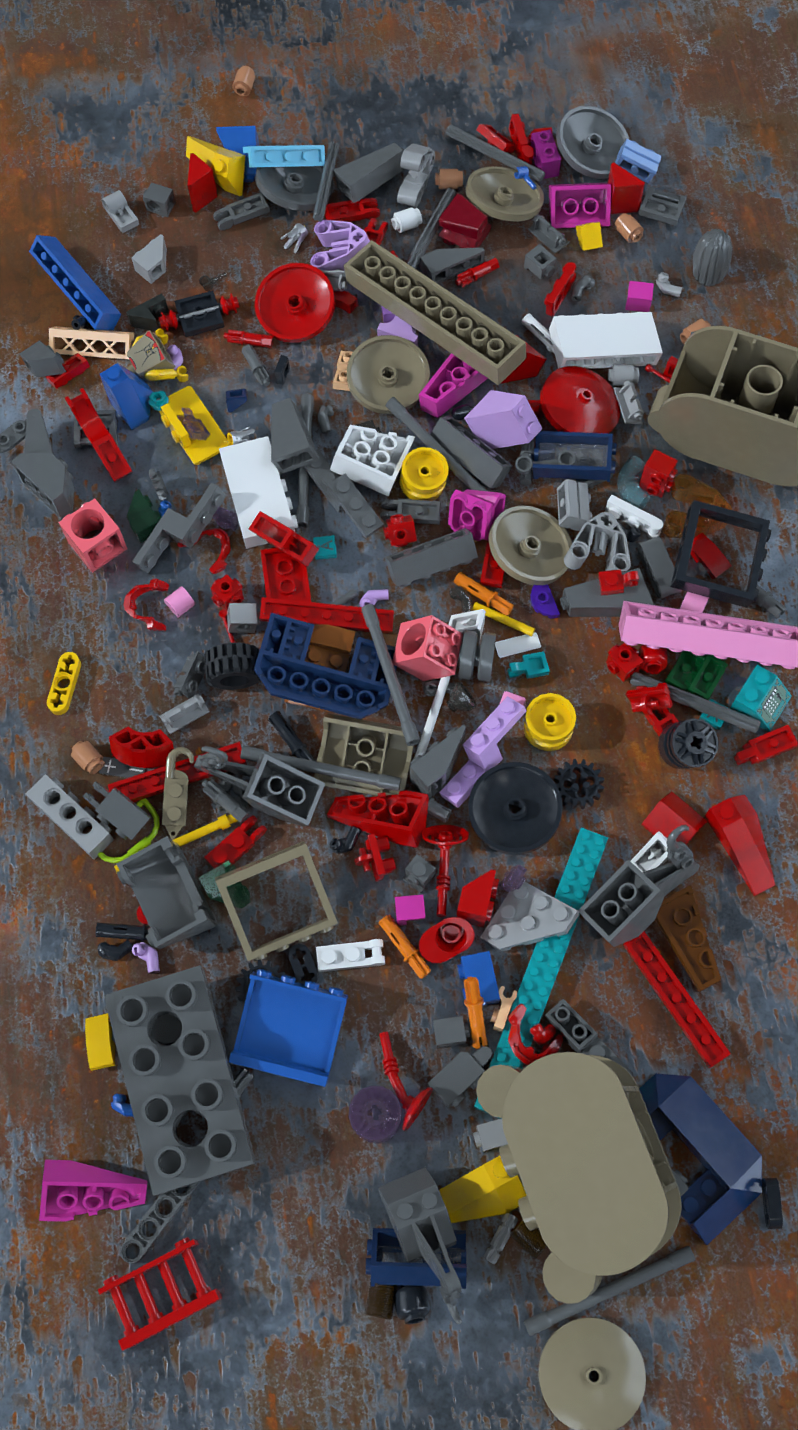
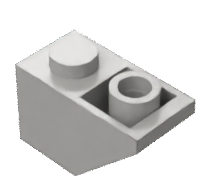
[132,234,167,284]

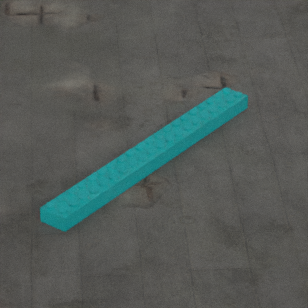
[474,827,608,1119]

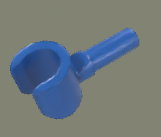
[514,166,537,190]

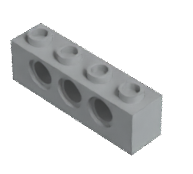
[25,774,114,859]

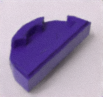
[530,584,560,619]

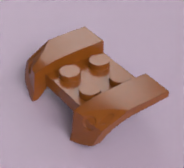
[284,624,356,714]

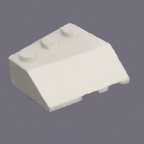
[330,425,415,496]

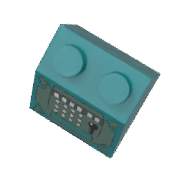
[730,664,792,732]

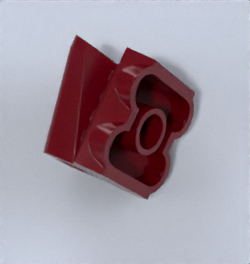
[438,193,492,248]

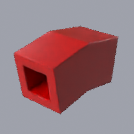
[334,291,358,314]

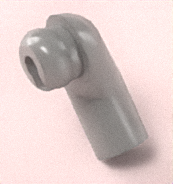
[656,272,682,297]

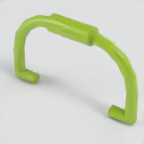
[97,798,160,863]

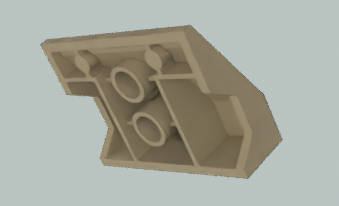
[314,713,417,796]

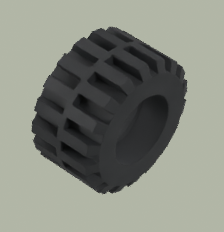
[204,643,261,690]

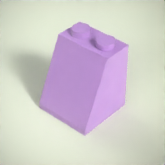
[464,390,542,449]

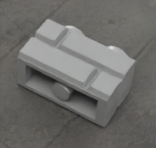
[557,479,592,531]

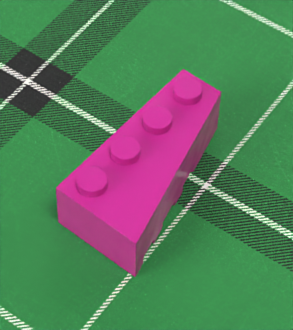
[419,353,488,418]

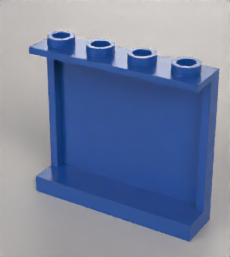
[229,969,348,1087]

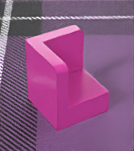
[625,281,654,312]
[395,894,425,926]

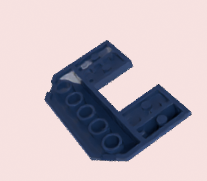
[254,613,397,720]
[639,1073,762,1245]

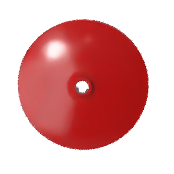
[255,263,336,343]
[540,366,621,434]

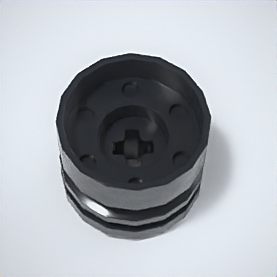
[658,718,719,769]

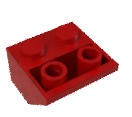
[457,869,499,928]

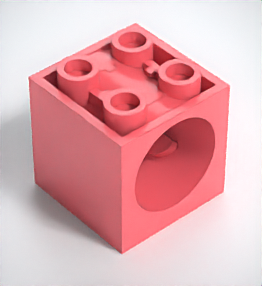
[58,498,128,573]
[392,615,463,681]

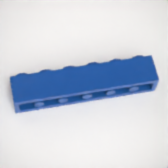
[29,235,121,330]

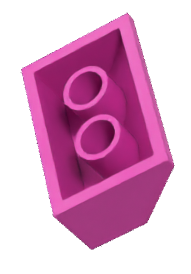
[549,183,611,228]

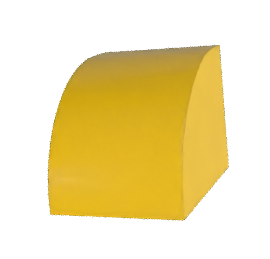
[576,222,603,251]

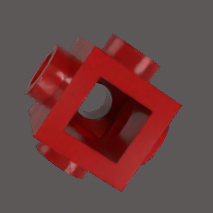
[383,514,417,547]
[210,574,244,611]
[606,643,644,682]

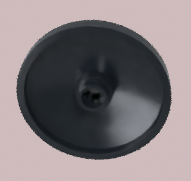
[468,762,562,855]

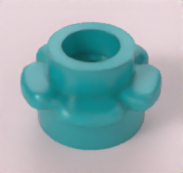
[148,391,169,411]

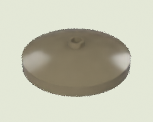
[466,167,544,221]
[347,335,430,414]
[489,506,572,585]
[538,1317,646,1430]

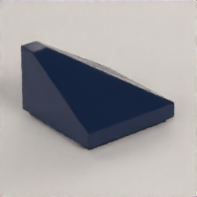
[226,389,247,413]

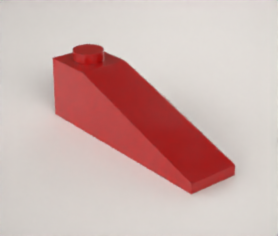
[327,790,429,848]
[705,795,775,897]

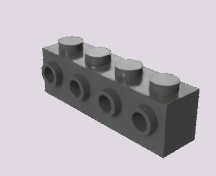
[430,416,513,489]
[385,528,478,587]

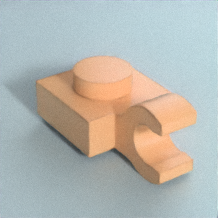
[490,986,517,1033]

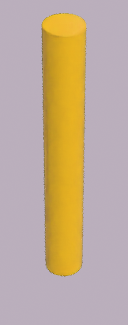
[472,602,535,637]

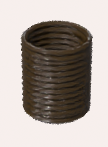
[510,1220,547,1259]
[364,1279,397,1320]

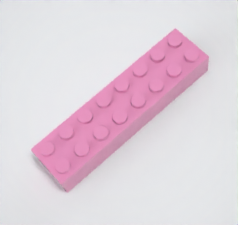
[619,601,798,669]

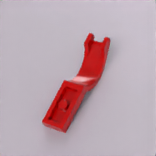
[65,388,133,483]

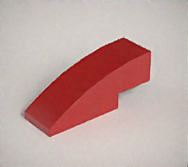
[248,511,319,567]

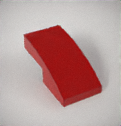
[691,533,732,579]

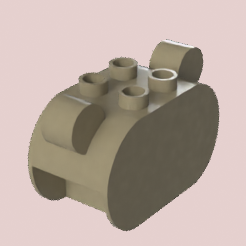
[647,326,798,486]
[476,1052,682,1304]

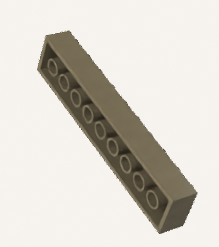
[344,240,526,385]

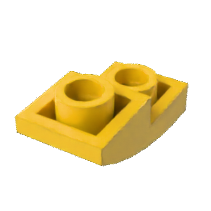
[85,1013,115,1071]

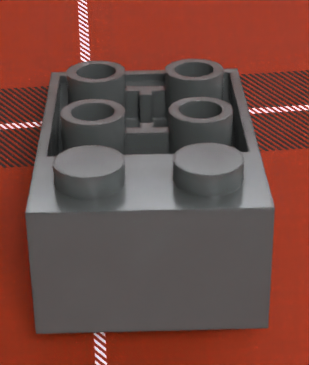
[410,724,466,799]

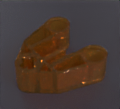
[663,474,732,538]

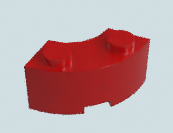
[109,726,174,768]

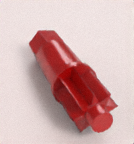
[455,257,500,287]
[224,330,273,348]

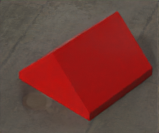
[187,153,218,212]
[608,162,645,214]
[641,791,708,845]

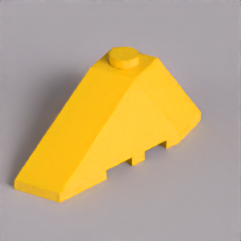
[186,136,246,196]
[439,1156,527,1223]

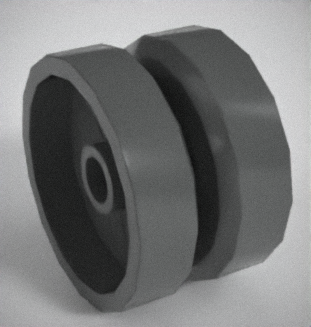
[458,630,496,682]

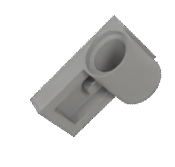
[101,190,140,233]

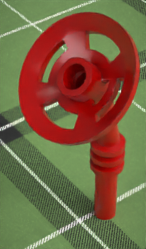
[422,825,469,917]
[379,1032,433,1132]

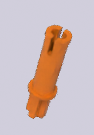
[454,572,514,615]
[378,915,431,979]
[464,976,488,1048]

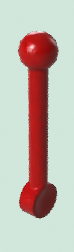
[645,364,671,383]
[219,609,237,643]

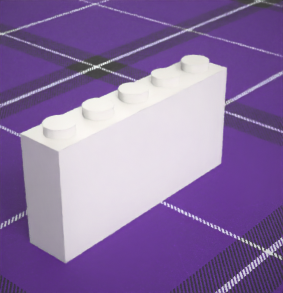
[549,312,663,369]
[219,436,298,549]

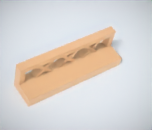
[49,326,134,359]

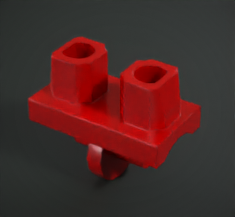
[626,683,673,715]
[355,833,396,882]

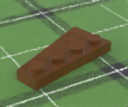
[655,885,722,993]

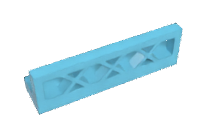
[243,145,325,168]

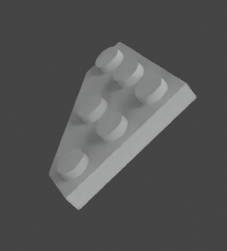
[480,878,580,952]

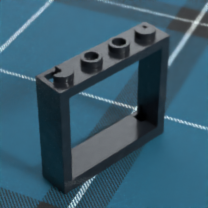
[670,500,771,608]

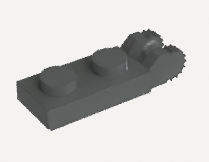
[213,192,270,230]
[380,499,441,525]

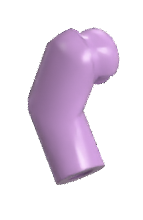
[167,345,183,371]
[359,589,389,607]
[132,942,160,974]

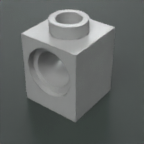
[227,603,260,633]
[473,1118,508,1152]

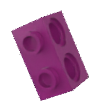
[531,130,561,179]

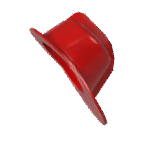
[419,917,475,963]

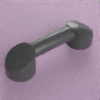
[515,450,575,475]

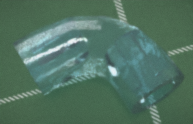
[617,455,650,510]

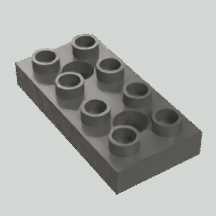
[104,965,256,1196]

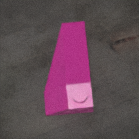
[39,1160,147,1221]

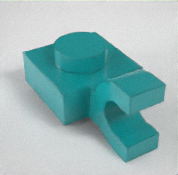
[507,651,550,679]

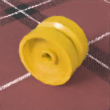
[400,447,448,501]
[523,693,576,751]

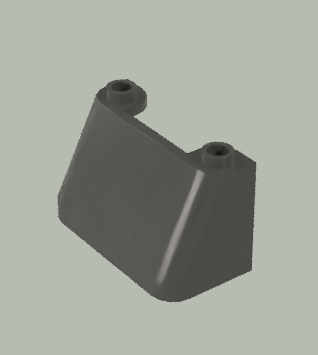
[116,836,217,949]

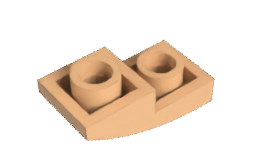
[333,351,353,391]

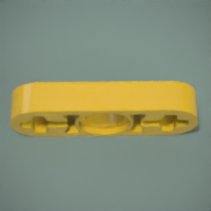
[47,652,81,715]

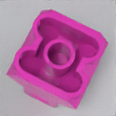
[448,489,506,541]

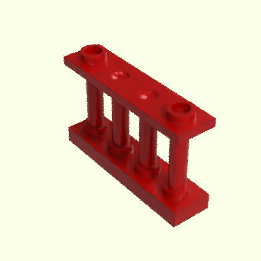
[98,1237,222,1351]

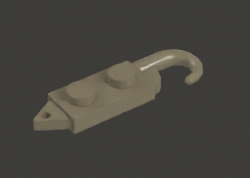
[162,747,194,840]

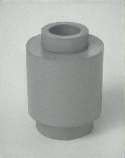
[608,364,639,386]

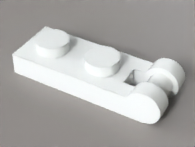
[605,495,663,539]
[316,939,385,972]

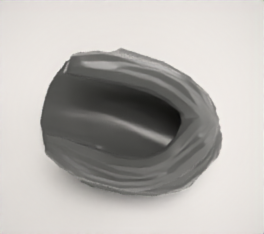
[693,229,733,286]

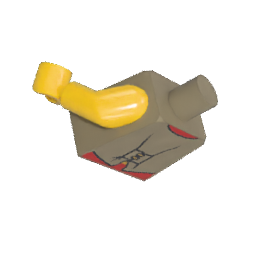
[126,328,189,382]

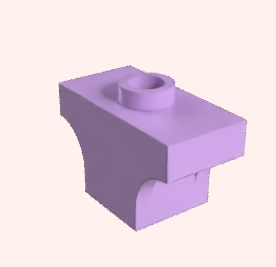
[377,315,418,346]

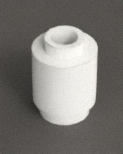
[391,207,422,233]

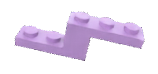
[439,696,526,808]

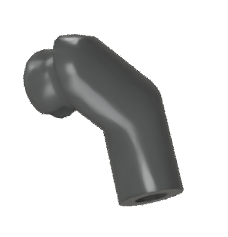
[318,405,334,433]

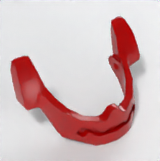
[177,528,231,574]
[124,579,169,631]
[508,1004,563,1065]

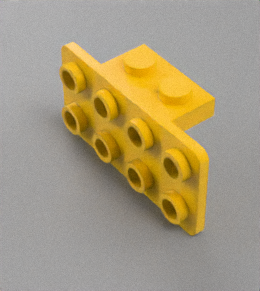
[159,386,229,465]

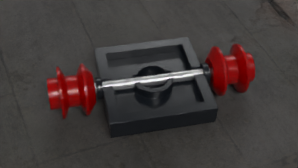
[158,291,240,338]

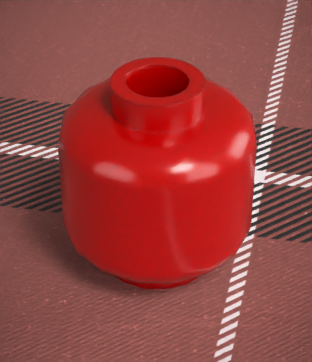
[638,644,668,674]

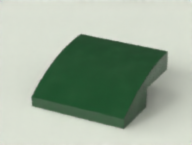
[664,650,728,700]

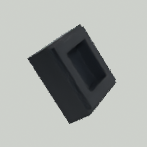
[274,355,290,385]

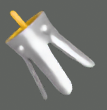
[280,223,308,253]
[224,426,255,446]

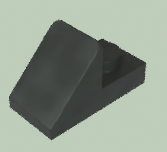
[126,293,169,331]

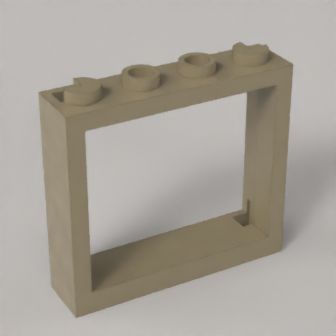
[215,841,338,962]

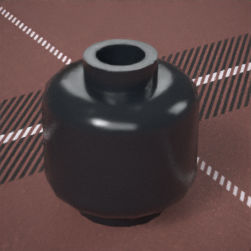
[394,1285,430,1325]

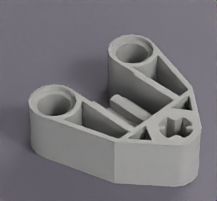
[397,143,435,208]
[564,512,631,573]

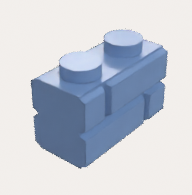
[615,139,661,183]

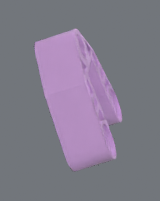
[310,220,370,271]

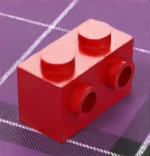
[639,449,678,498]

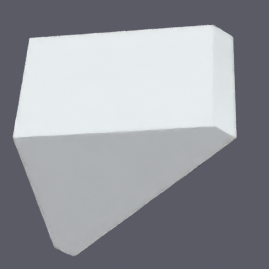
[449,609,486,644]
[630,831,669,872]

